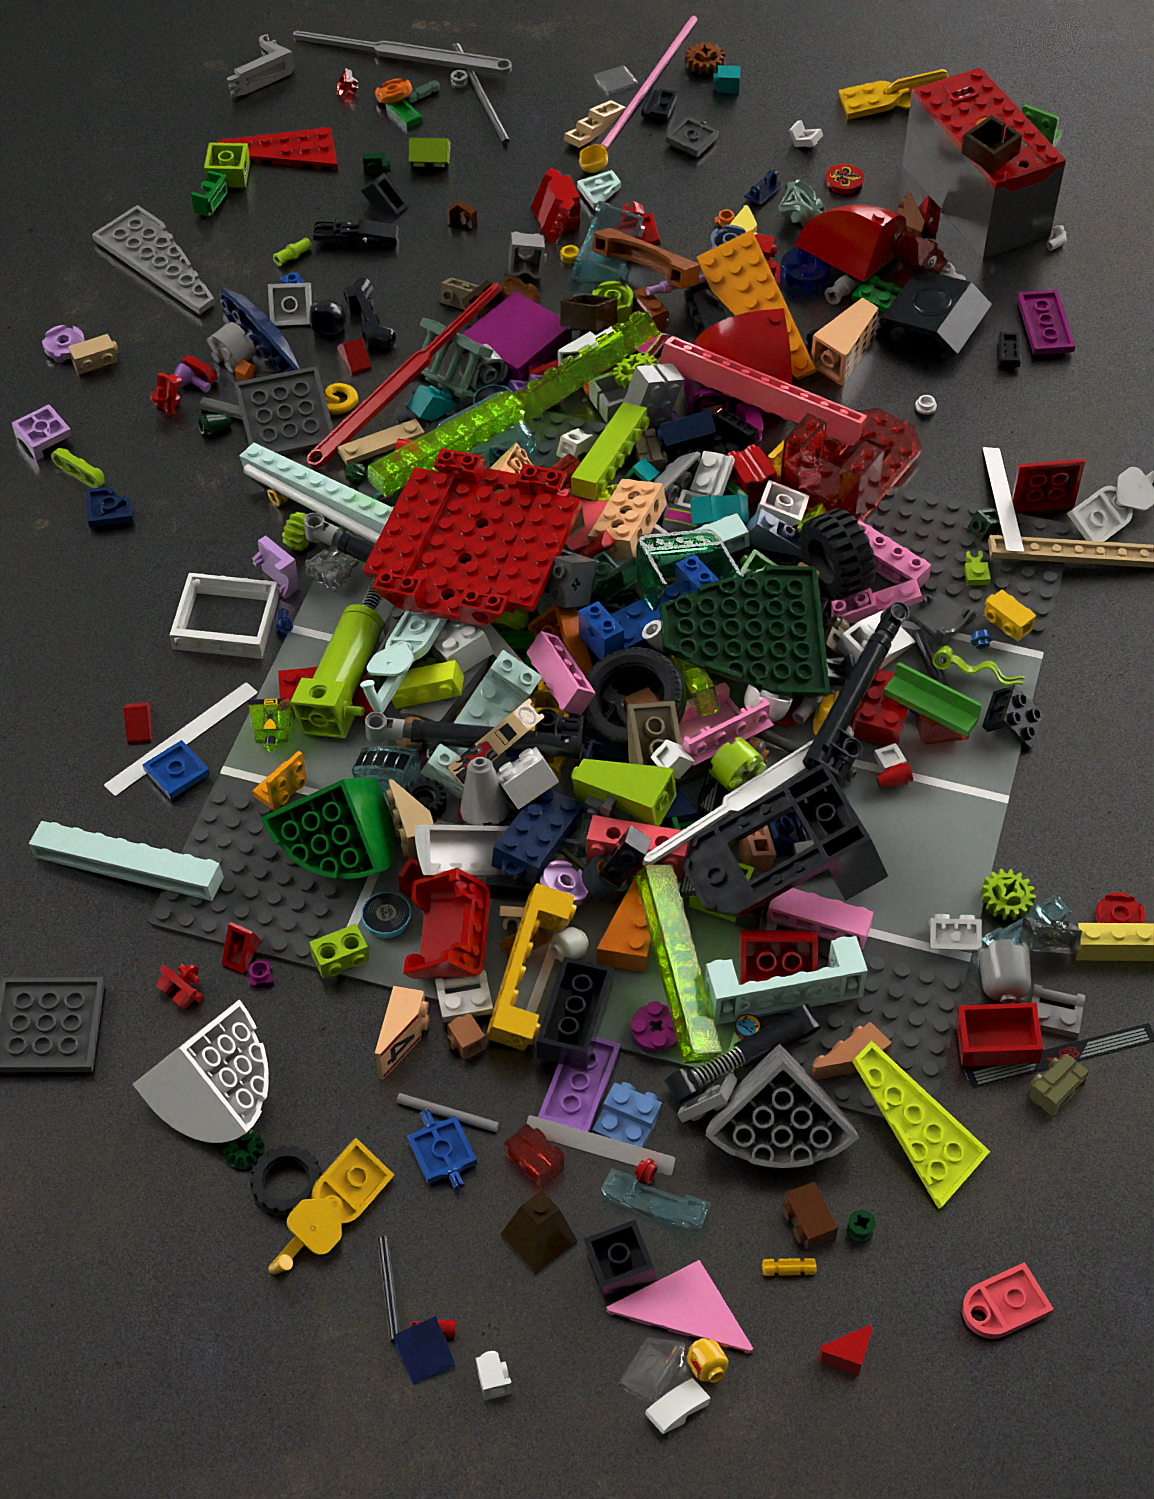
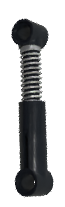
[664,1004,822,1104]

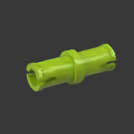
[273,237,312,266]

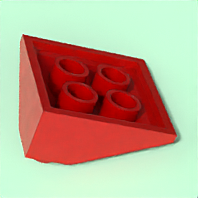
[1012,459,1085,512]

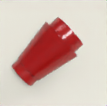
[876,763,913,789]

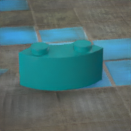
[690,494,749,527]

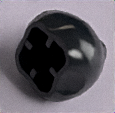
[309,300,346,336]

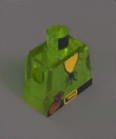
[248,698,295,752]

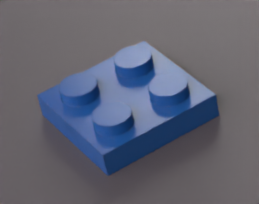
[142,740,210,800]

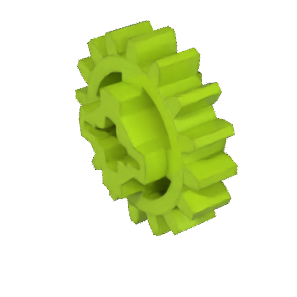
[613,353,658,388]
[980,869,1036,920]

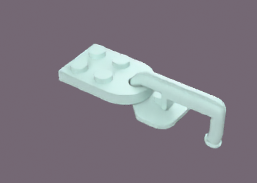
[360,610,448,713]

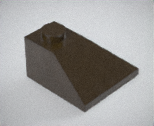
[501,1190,577,1275]

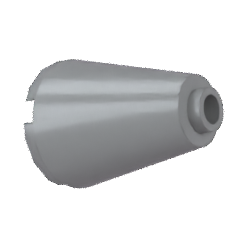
[460,757,509,826]

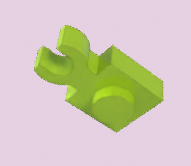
[964,551,991,586]

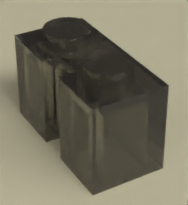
[1019,917,1082,954]

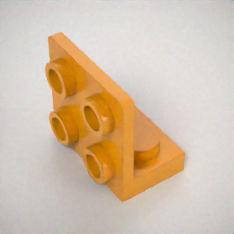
[252,751,307,811]

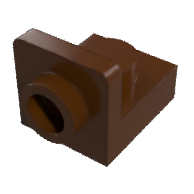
[446,199,478,229]

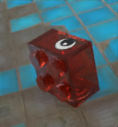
[890,229,948,274]

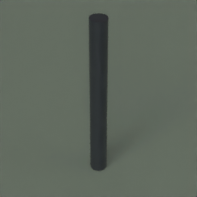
[378,1236,401,1343]

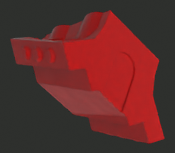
[530,168,581,244]

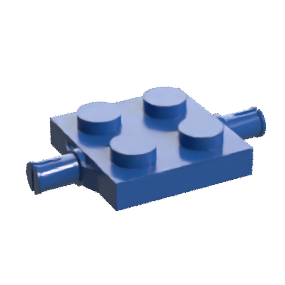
[407,1109,477,1190]

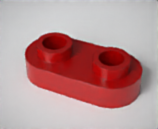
[180,355,217,385]

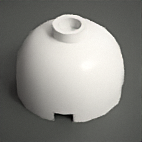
[744,684,793,722]

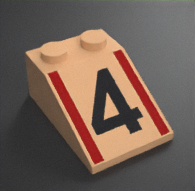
[375,986,430,1080]

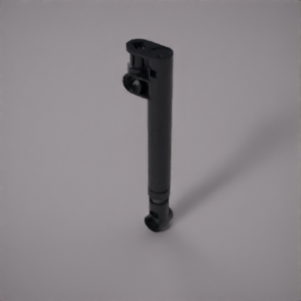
[802,601,910,787]

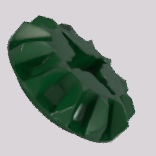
[222,1128,265,1169]

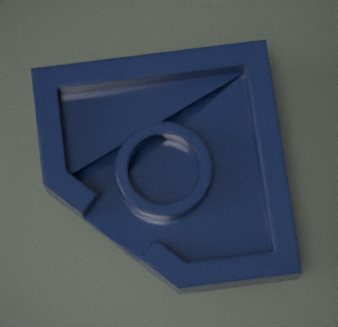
[85,487,133,527]

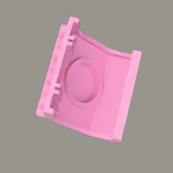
[679,682,774,766]

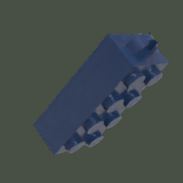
[491,789,584,886]

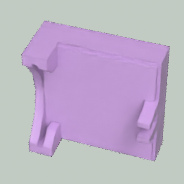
[12,405,72,461]
[252,535,299,600]

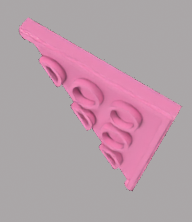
[606,1260,753,1354]

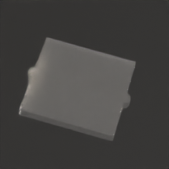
[595,65,638,94]

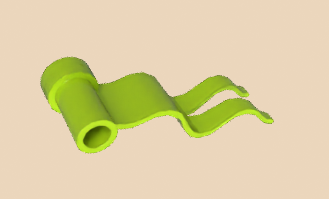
[933,646,1025,686]

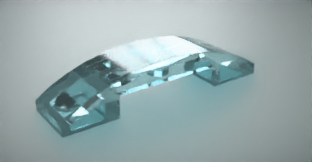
[982,893,1072,948]
[601,1168,711,1228]

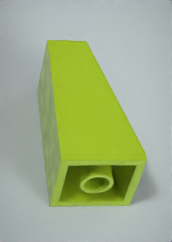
[571,759,677,826]

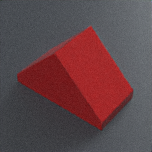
[337,338,371,375]
[123,702,151,744]
[221,922,261,974]
[818,1325,873,1376]

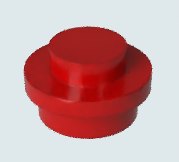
[635,1158,658,1185]

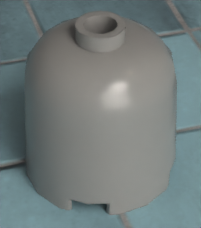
[978,940,1031,1004]

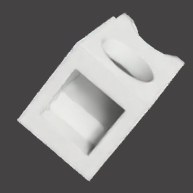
[556,428,594,463]

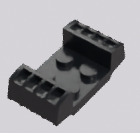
[675,409,760,460]

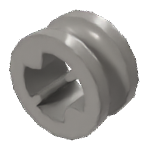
[451,70,468,88]

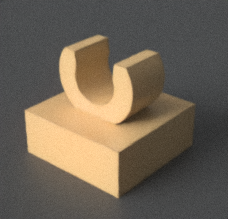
[500,906,524,930]

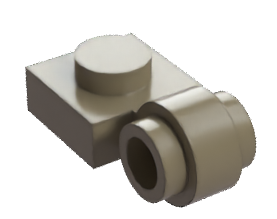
[824,615,851,658]

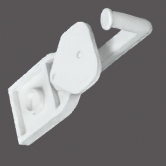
[1067,467,1154,542]

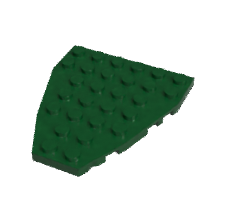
[660,565,830,696]

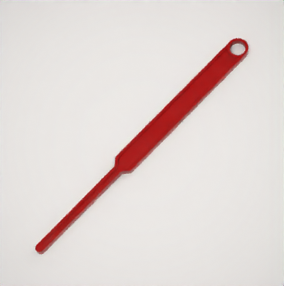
[307,283,501,469]

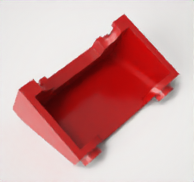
[403,868,490,979]

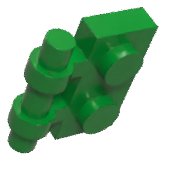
[851,275,902,313]

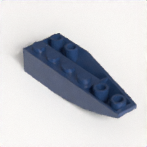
[220,288,299,372]

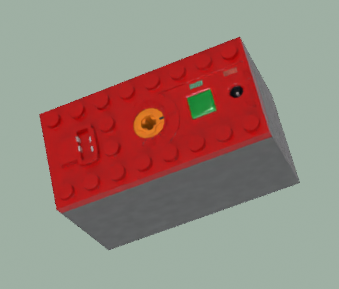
[902,67,1066,259]

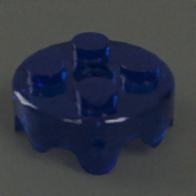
[780,247,831,294]

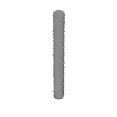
[397,1093,499,1132]

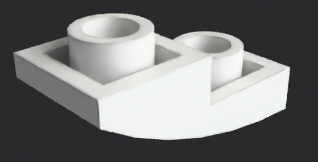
[645,1378,710,1434]

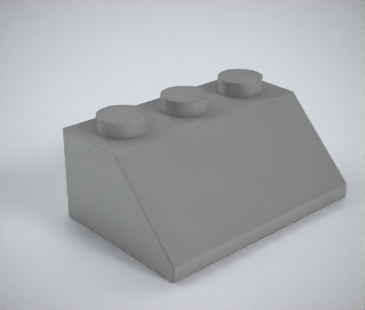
[653,452,701,522]

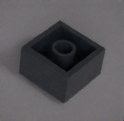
[584,1220,657,1300]

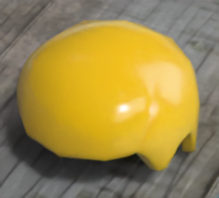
[579,145,608,173]

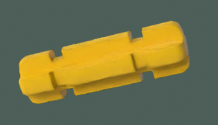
[762,1258,817,1276]

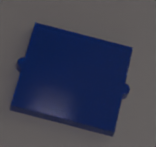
[393,1316,455,1382]

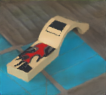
[446,699,544,787]

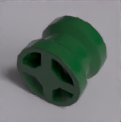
[847,1210,876,1244]

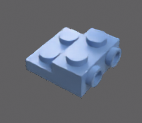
[592,1082,662,1148]

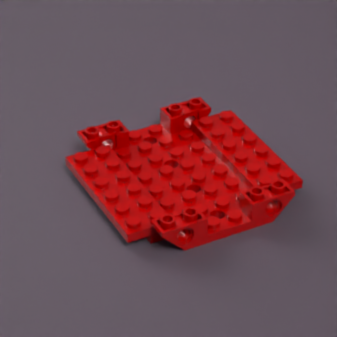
[362,448,582,627]

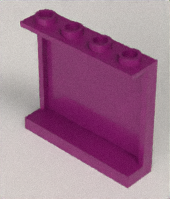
[462,291,572,381]

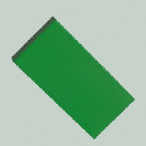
[386,99,423,129]

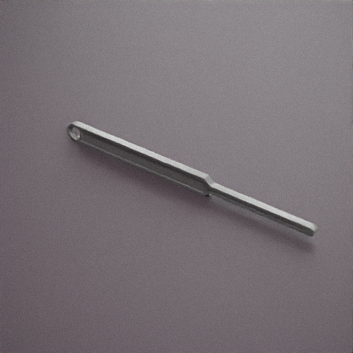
[293,31,512,75]

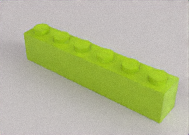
[571,402,650,501]

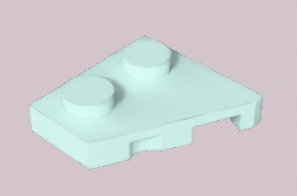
[577,170,621,210]

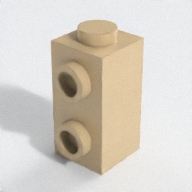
[68,334,119,375]

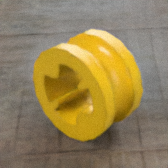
[267,488,288,507]

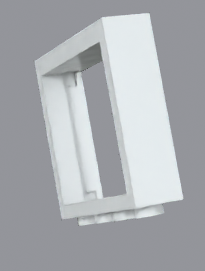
[170,573,280,659]

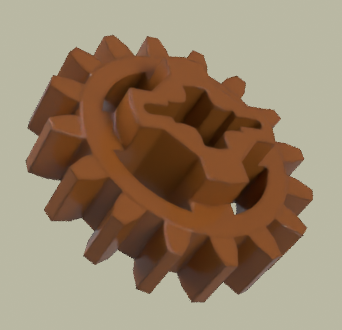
[685,42,725,74]

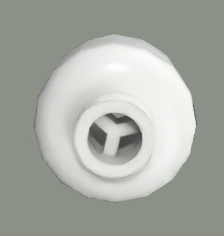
[550,927,589,962]

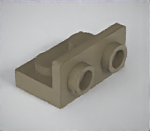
[439,277,479,310]

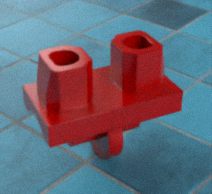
[150,372,182,416]
[155,964,204,1009]

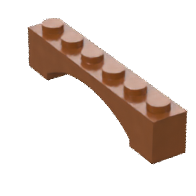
[592,228,701,289]

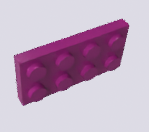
[1017,289,1076,355]

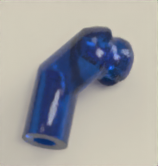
[275,608,294,634]

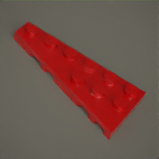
[217,127,338,170]

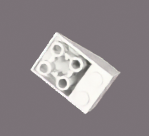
[836,610,916,669]

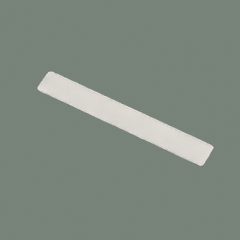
[525,1115,675,1176]

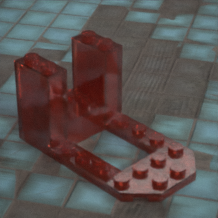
[780,408,922,522]

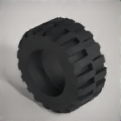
[799,508,876,600]

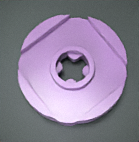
[42,325,85,362]
[540,861,589,905]

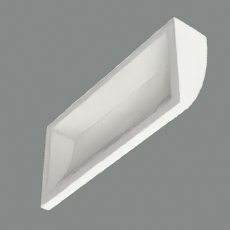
[415,825,509,875]

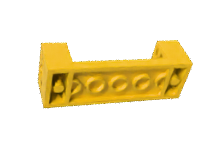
[485,883,577,1051]

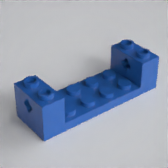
[578,554,719,659]

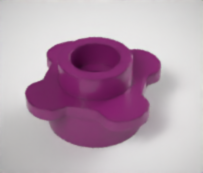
[247,960,274,986]

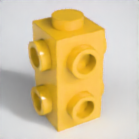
[983,590,1036,642]

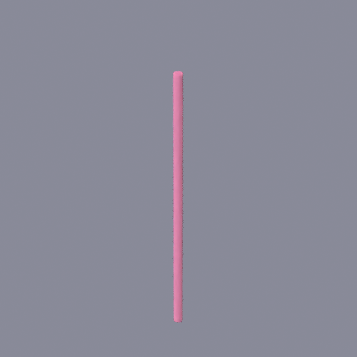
[601,16,698,150]

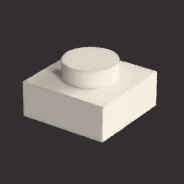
[874,743,907,771]

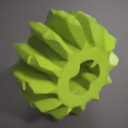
[282,512,311,551]

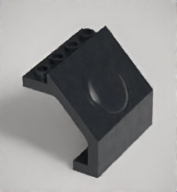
[875,268,992,362]

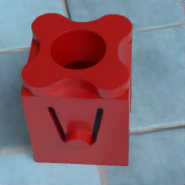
[726,445,777,505]

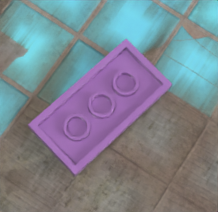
[538,1037,621,1132]

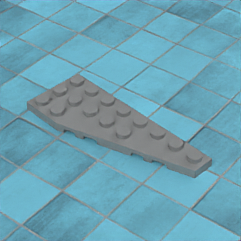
[92,205,215,315]

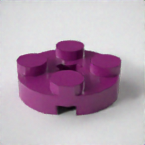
[631,1001,682,1053]

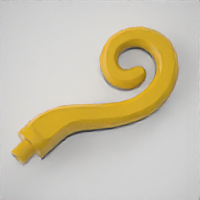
[324,383,358,415]

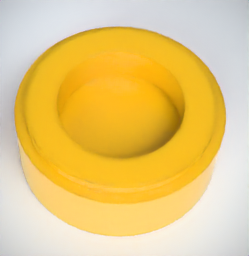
[560,245,580,264]

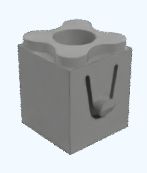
[508,231,547,278]

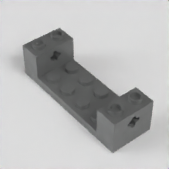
[466,527,596,608]

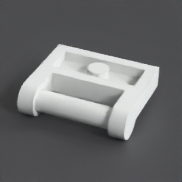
[435,970,493,1023]

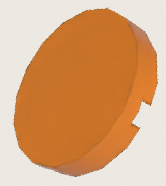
[375,78,412,104]

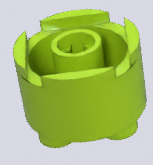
[592,281,633,328]
[709,737,767,793]

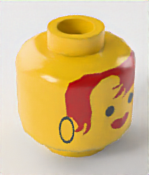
[686,1338,728,1383]

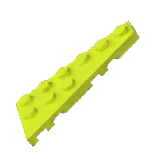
[852,1041,990,1209]

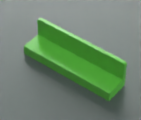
[883,662,982,737]

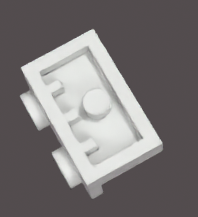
[928,914,982,951]

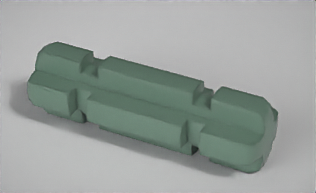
[406,80,440,103]

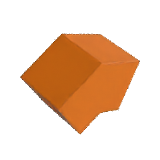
[235,359,256,381]

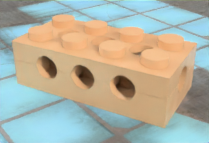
[588,479,667,562]

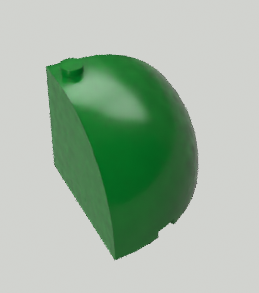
[261,777,395,879]

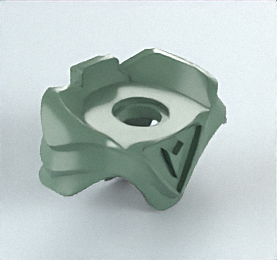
[778,180,825,228]

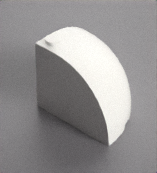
[132,1000,269,1143]

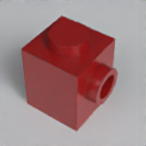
[755,234,778,261]

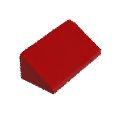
[577,530,615,559]

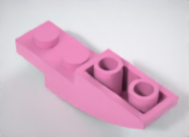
[831,578,923,623]

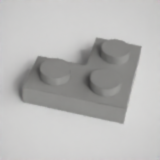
[677,1072,737,1123]

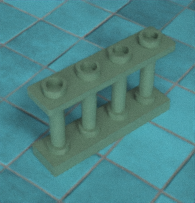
[419,317,494,399]

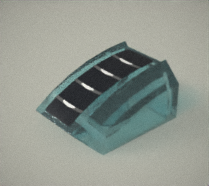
[352,745,419,793]

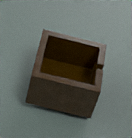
[961,115,1022,173]
[560,293,618,334]

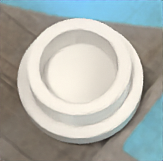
[915,395,937,414]

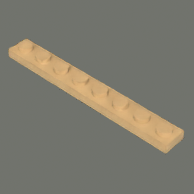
[988,535,1154,568]

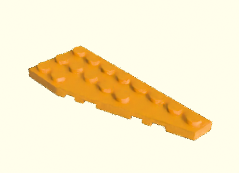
[697,230,816,380]

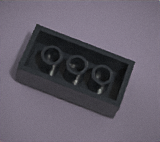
[536,957,614,1070]

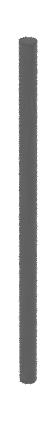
[453,43,510,145]

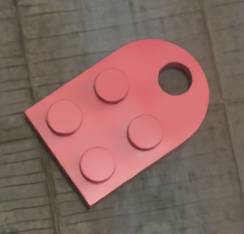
[962,1262,1054,1339]

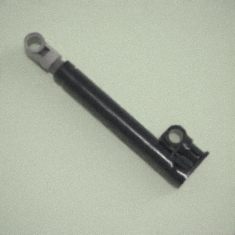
[304,513,468,600]
[365,708,584,759]

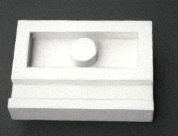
[690,451,735,496]

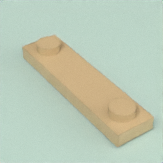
[338,418,425,466]

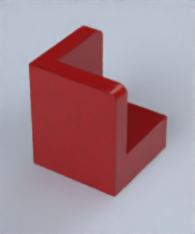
[398,857,432,897]

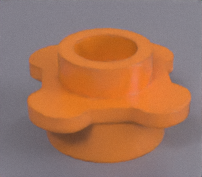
[714,210,735,228]

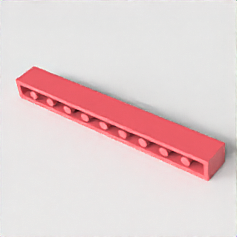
[659,336,867,446]

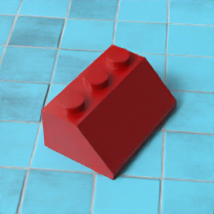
[739,930,818,985]

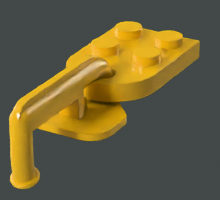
[839,69,948,120]
[268,1138,394,1275]

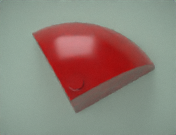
[795,205,907,282]
[693,308,792,417]

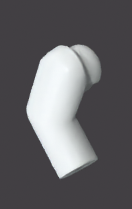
[1046,225,1066,251]

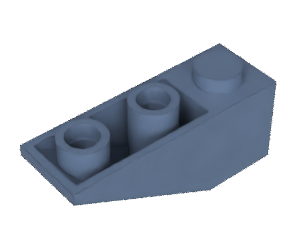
[746,509,803,557]

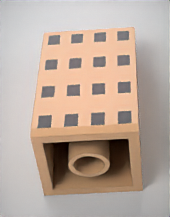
[811,298,878,386]

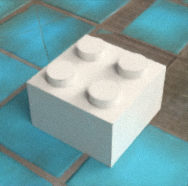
[431,620,494,673]
[497,747,559,810]

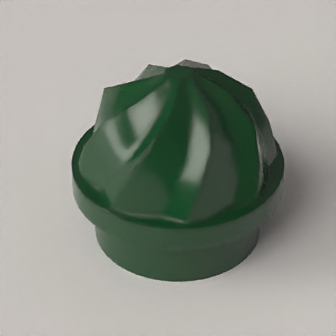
[345,462,367,484]

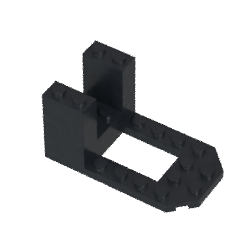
[682,762,889,918]

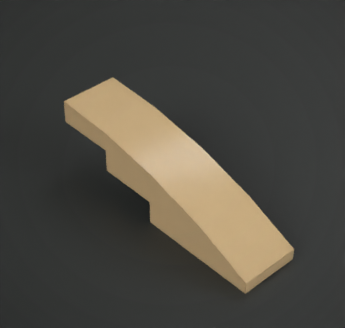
[564,100,626,148]

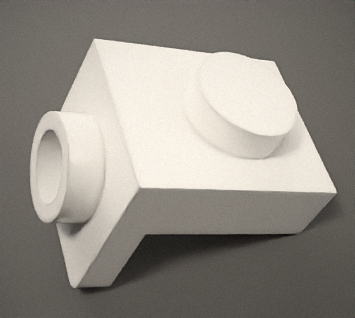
[789,120,823,148]

